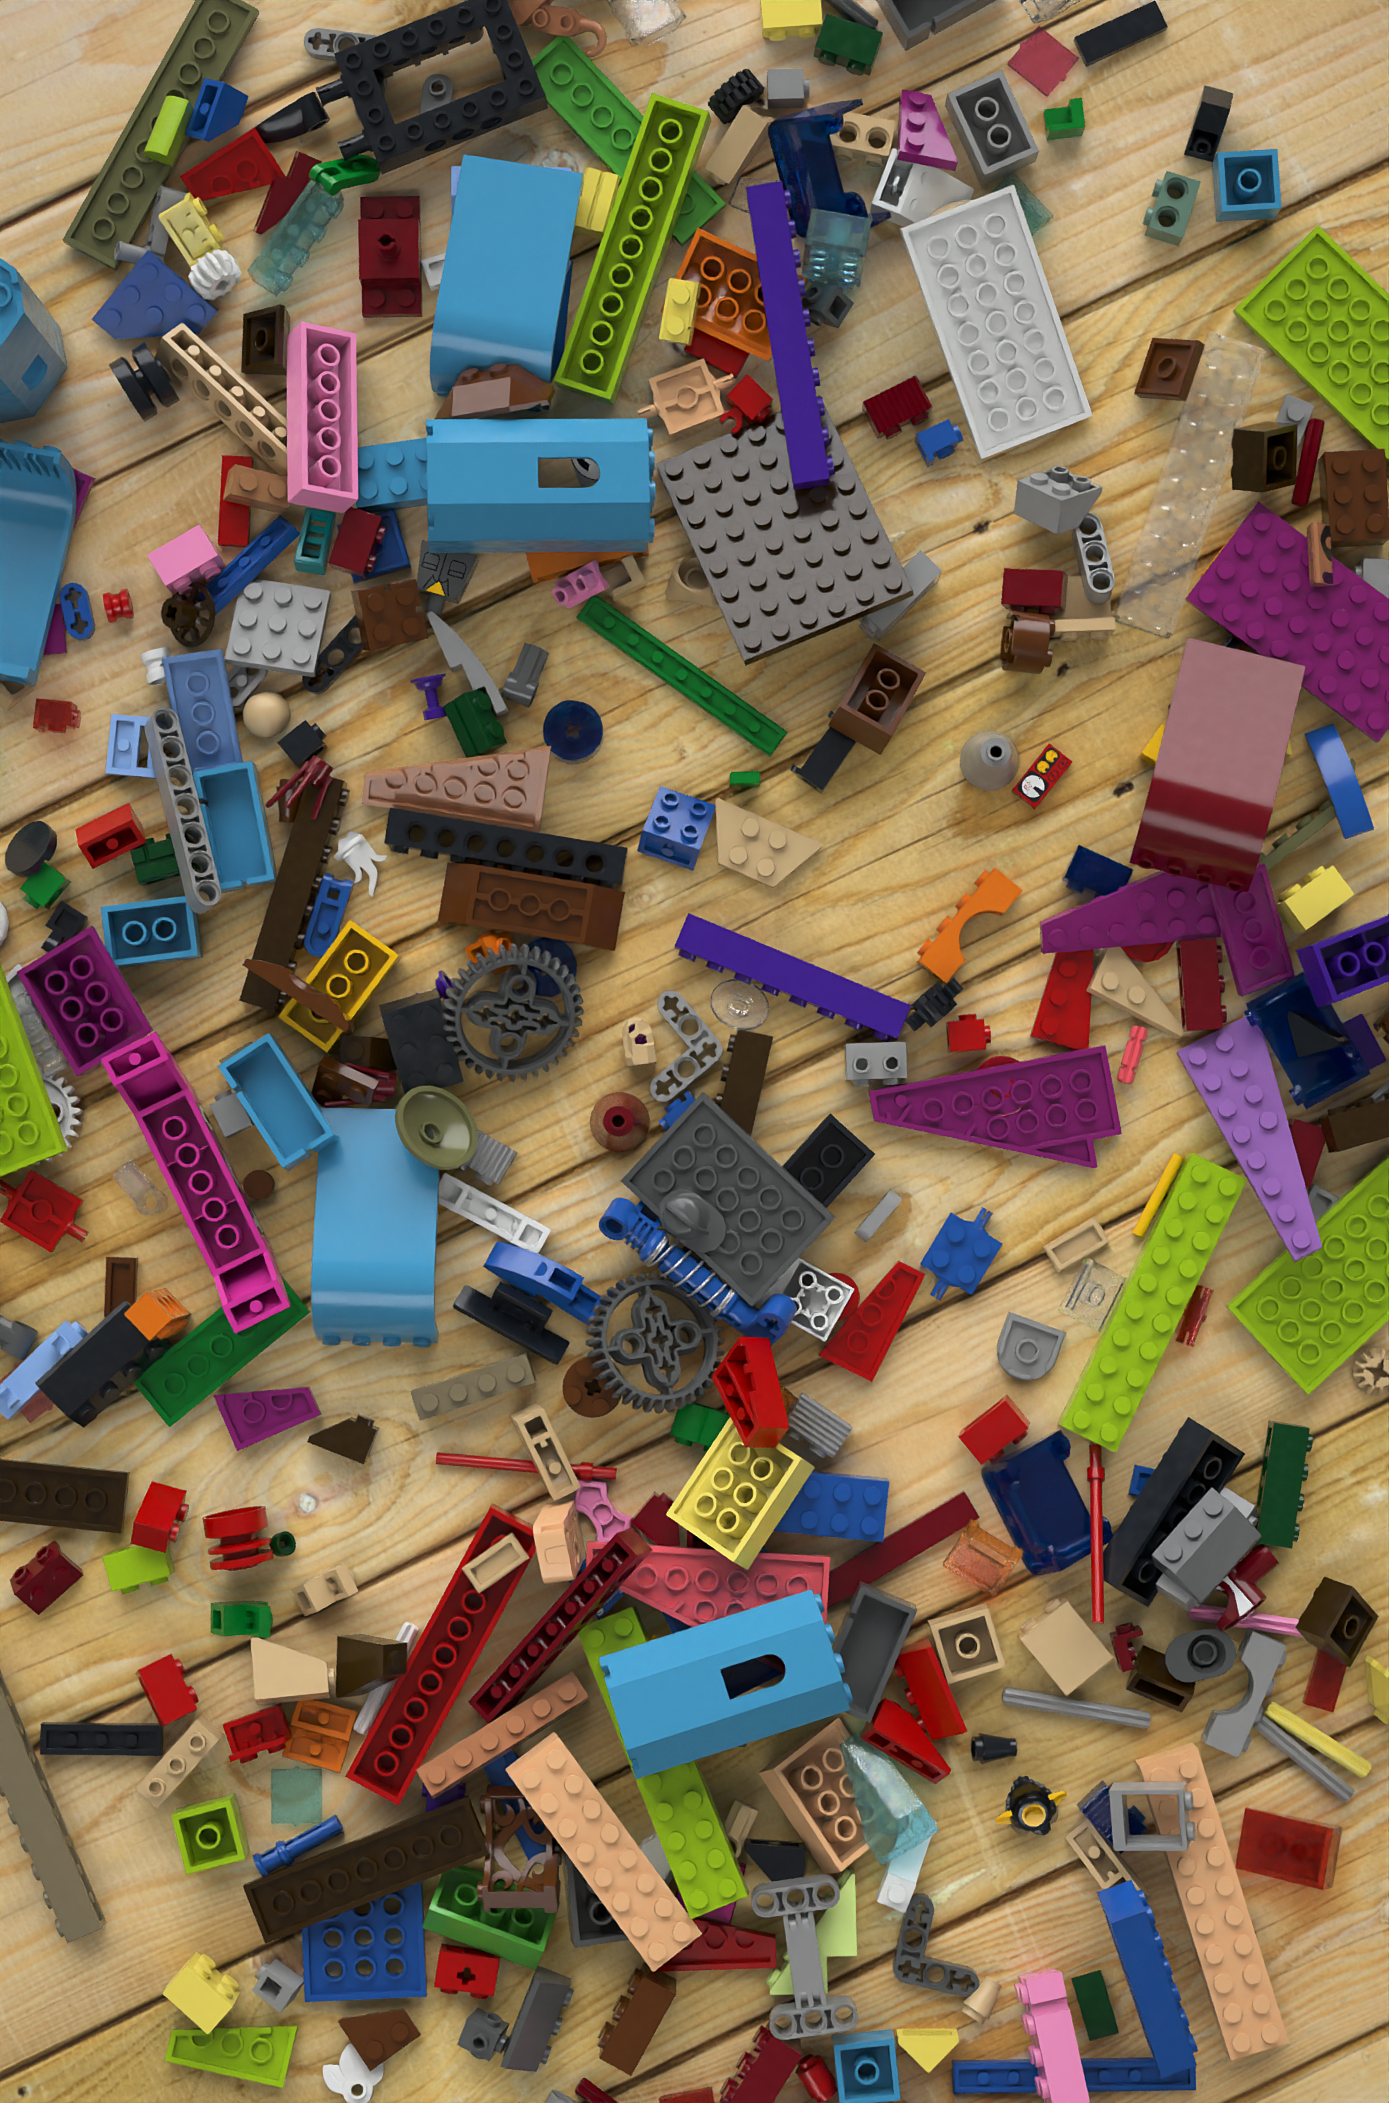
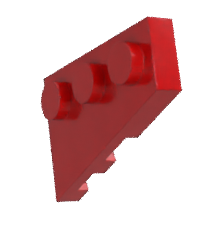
[180,127,286,201]

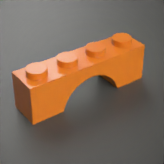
[917,868,1023,985]

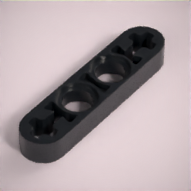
[302,615,363,695]

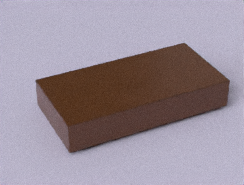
[104,1257,138,1317]

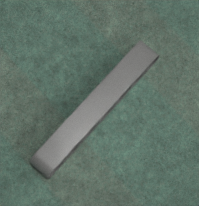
[145,707,221,914]

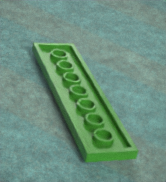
[531,35,726,246]

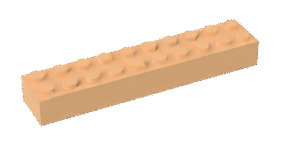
[1135,1742,1289,2061]

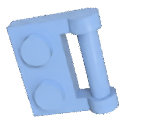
[105,714,166,780]

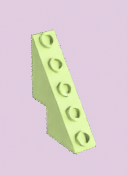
[765,1868,857,1995]

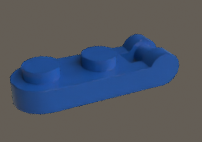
[304,873,354,958]

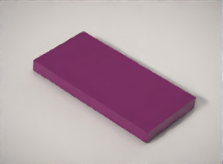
[1208,862,1295,997]

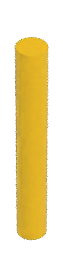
[1132,1153,1184,1238]

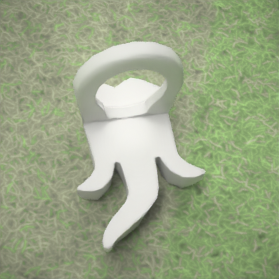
[334,832,387,897]

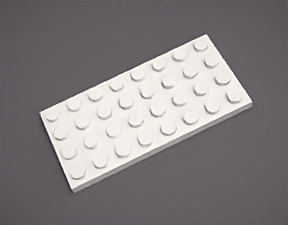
[899,185,1093,459]

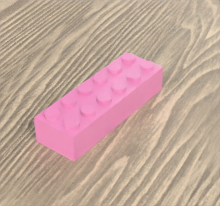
[286,321,358,513]

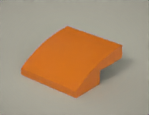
[282,1699,357,1773]

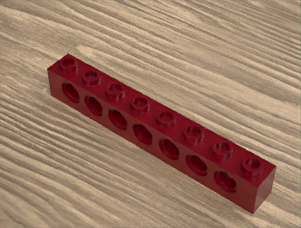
[468,1528,652,1724]

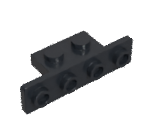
[453,1281,570,1365]

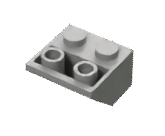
[1014,466,1103,534]

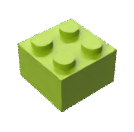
[171,1793,250,1875]

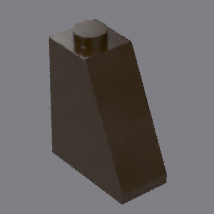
[336,1634,407,1698]

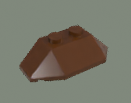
[434,363,555,419]

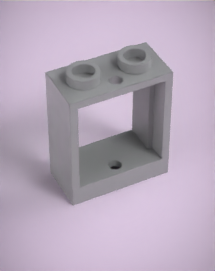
[1109,1782,1196,1851]

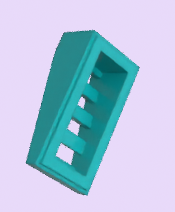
[294,508,336,575]

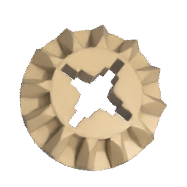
[1352,1348,1389,1396]

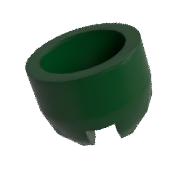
[269,1531,296,1557]

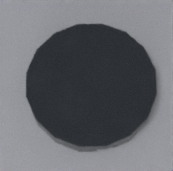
[5,821,57,878]

